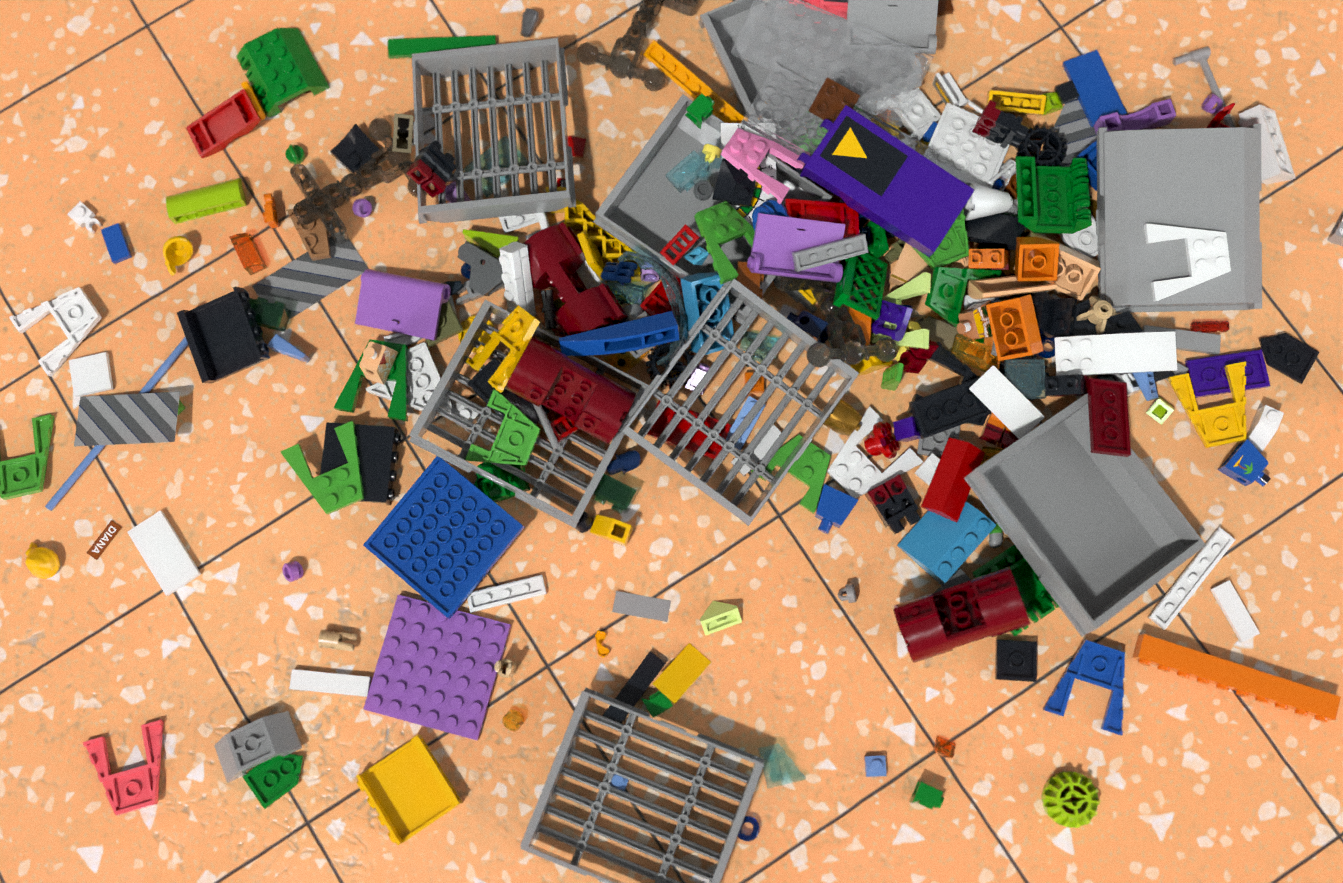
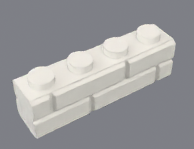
[499,242,536,317]

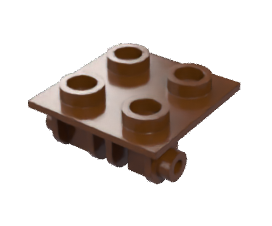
[808,77,860,123]

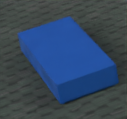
[101,223,132,264]

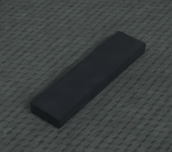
[602,652,666,724]

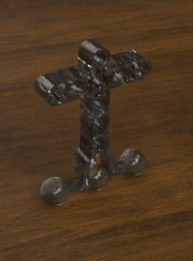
[577,0,699,92]
[290,118,431,244]
[774,263,899,367]

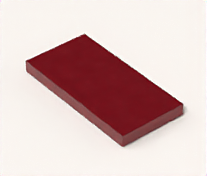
[1087,378,1131,457]

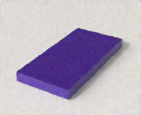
[1185,349,1270,398]

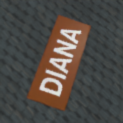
[87,520,122,560]

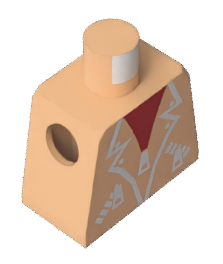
[360,341,398,385]

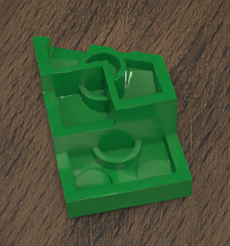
[474,462,530,503]

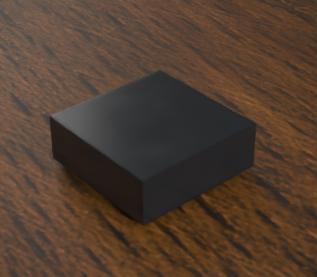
[1054,81,1080,105]

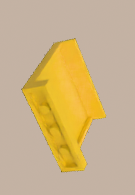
[356,735,463,845]

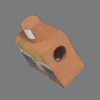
[957,300,993,340]

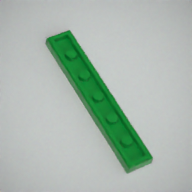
[388,35,496,59]

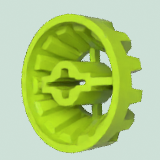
[1042,771,1100,828]

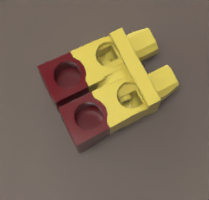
[886,320,939,374]

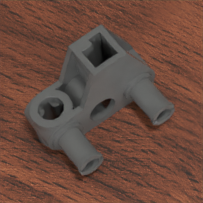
[457,240,504,296]

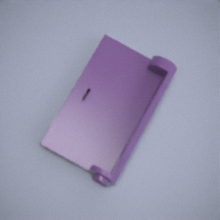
[747,213,846,283]
[355,269,451,340]

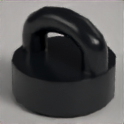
[575,512,594,533]

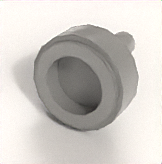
[838,583,857,603]

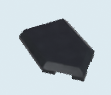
[1259,333,1320,384]

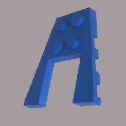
[1043,640,1125,736]

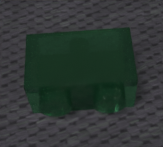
[249,297,291,332]
[593,474,638,514]

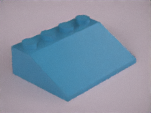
[897,502,996,585]

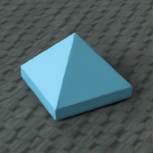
[684,246,709,265]

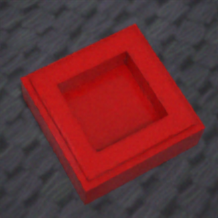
[568,136,587,158]

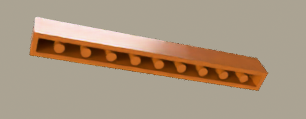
[1132,634,1341,723]

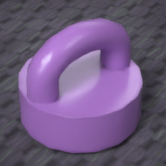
[1201,93,1223,114]
[352,198,372,218]
[282,561,304,582]

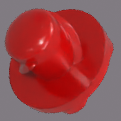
[864,422,900,459]

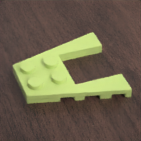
[869,272,931,349]

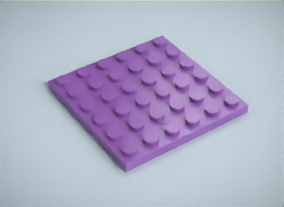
[363,595,511,741]

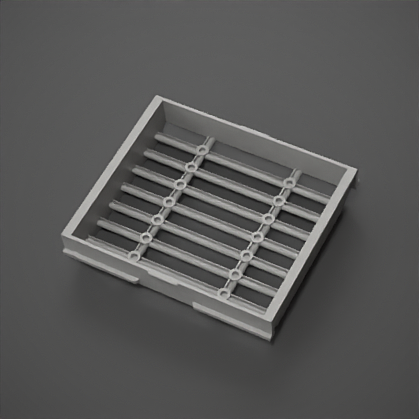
[412,38,576,224]
[619,279,859,526]
[409,300,649,528]
[520,687,765,883]

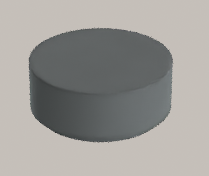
[693,180,713,201]

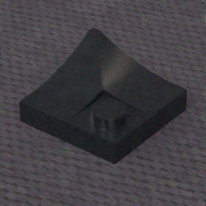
[330,124,383,177]
[712,158,756,208]

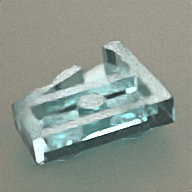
[758,744,806,788]

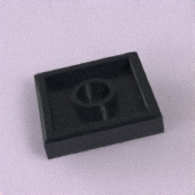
[995,639,1037,682]

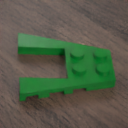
[925,267,1001,344]
[334,339,408,421]

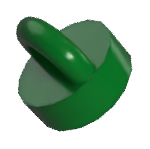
[286,144,305,165]

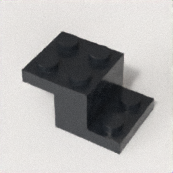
[1010,291,1077,338]

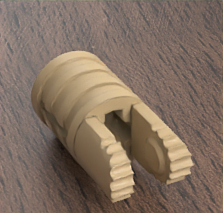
[318,630,358,651]
[494,659,517,678]

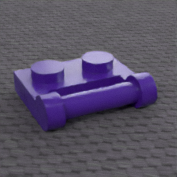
[871,300,913,341]

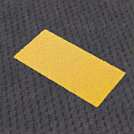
[653,643,711,704]

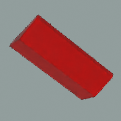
[921,437,985,523]

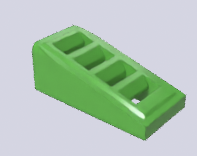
[881,363,904,391]

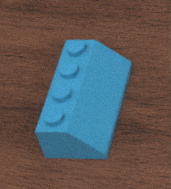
[680,272,734,355]

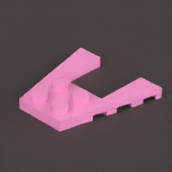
[721,128,810,204]

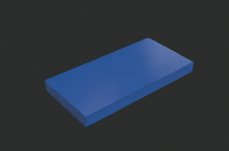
[1062,50,1127,128]

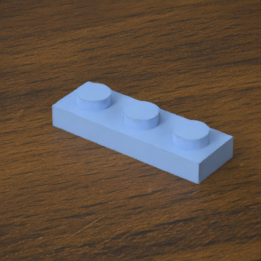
[726,396,765,451]

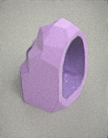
[640,260,659,282]

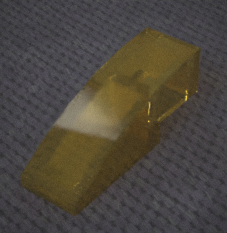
[951,334,1000,372]

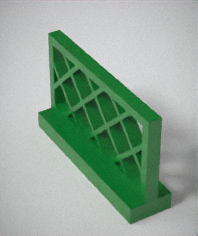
[833,253,888,320]

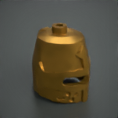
[823,399,862,436]

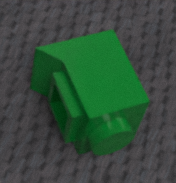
[685,93,715,130]
[641,690,673,718]
[909,781,944,809]

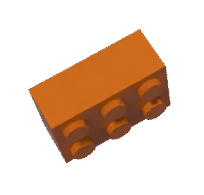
[986,294,1044,361]

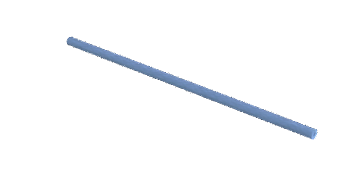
[45,337,188,511]

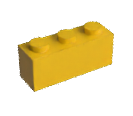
[986,90,1046,116]

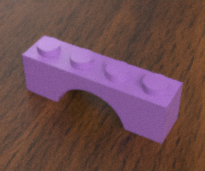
[1094,99,1176,135]

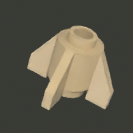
[1076,296,1116,335]

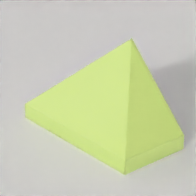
[700,601,742,636]

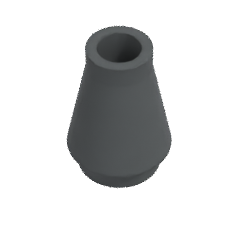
[520,8,540,38]

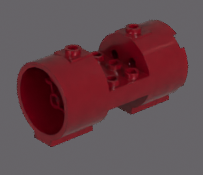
[523,222,628,336]
[504,336,636,444]
[893,567,1031,663]

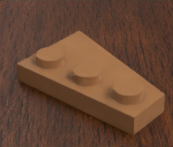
[287,204,331,261]

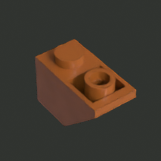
[736,261,764,299]

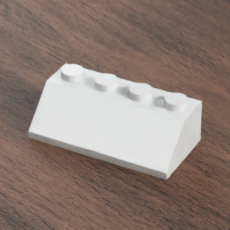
[1239,104,1296,185]

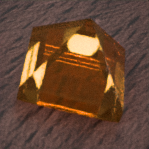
[934,736,956,758]

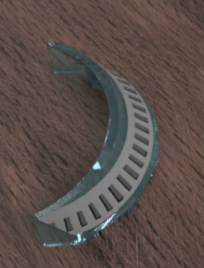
[618,251,689,365]

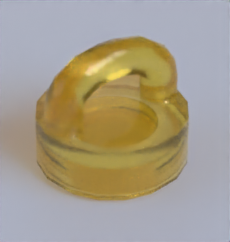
[502,709,524,731]

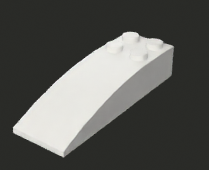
[1054,331,1177,376]

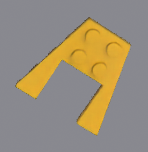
[465,305,540,393]
[1168,361,1246,448]

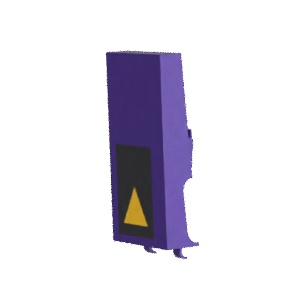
[797,105,975,257]

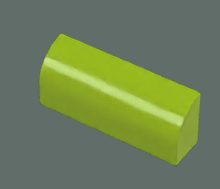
[166,178,247,224]

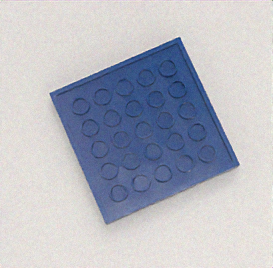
[363,456,525,619]

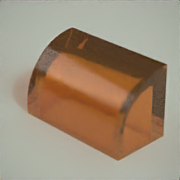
[229,233,268,275]

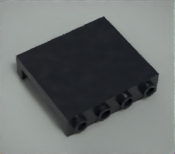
[177,286,270,384]
[320,422,401,505]

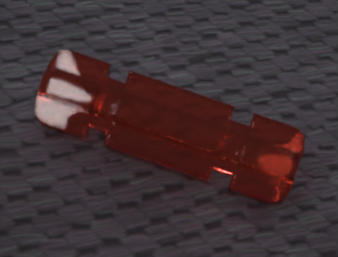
[1190,321,1230,333]

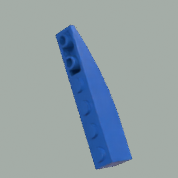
[559,311,680,356]

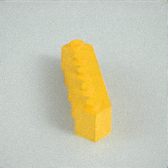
[546,187,641,282]

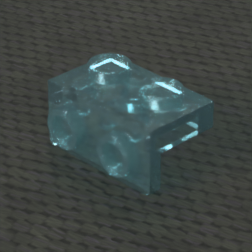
[665,151,710,193]
[606,281,648,305]

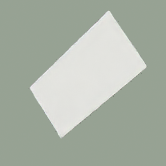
[969,365,1045,439]

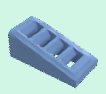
[267,334,310,363]
[1132,372,1158,401]

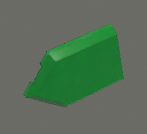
[242,754,303,809]

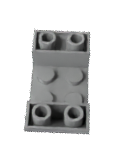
[214,711,302,783]

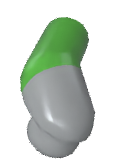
[989,523,1003,548]

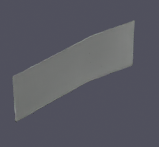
[612,591,671,622]

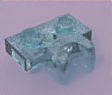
[740,331,778,367]

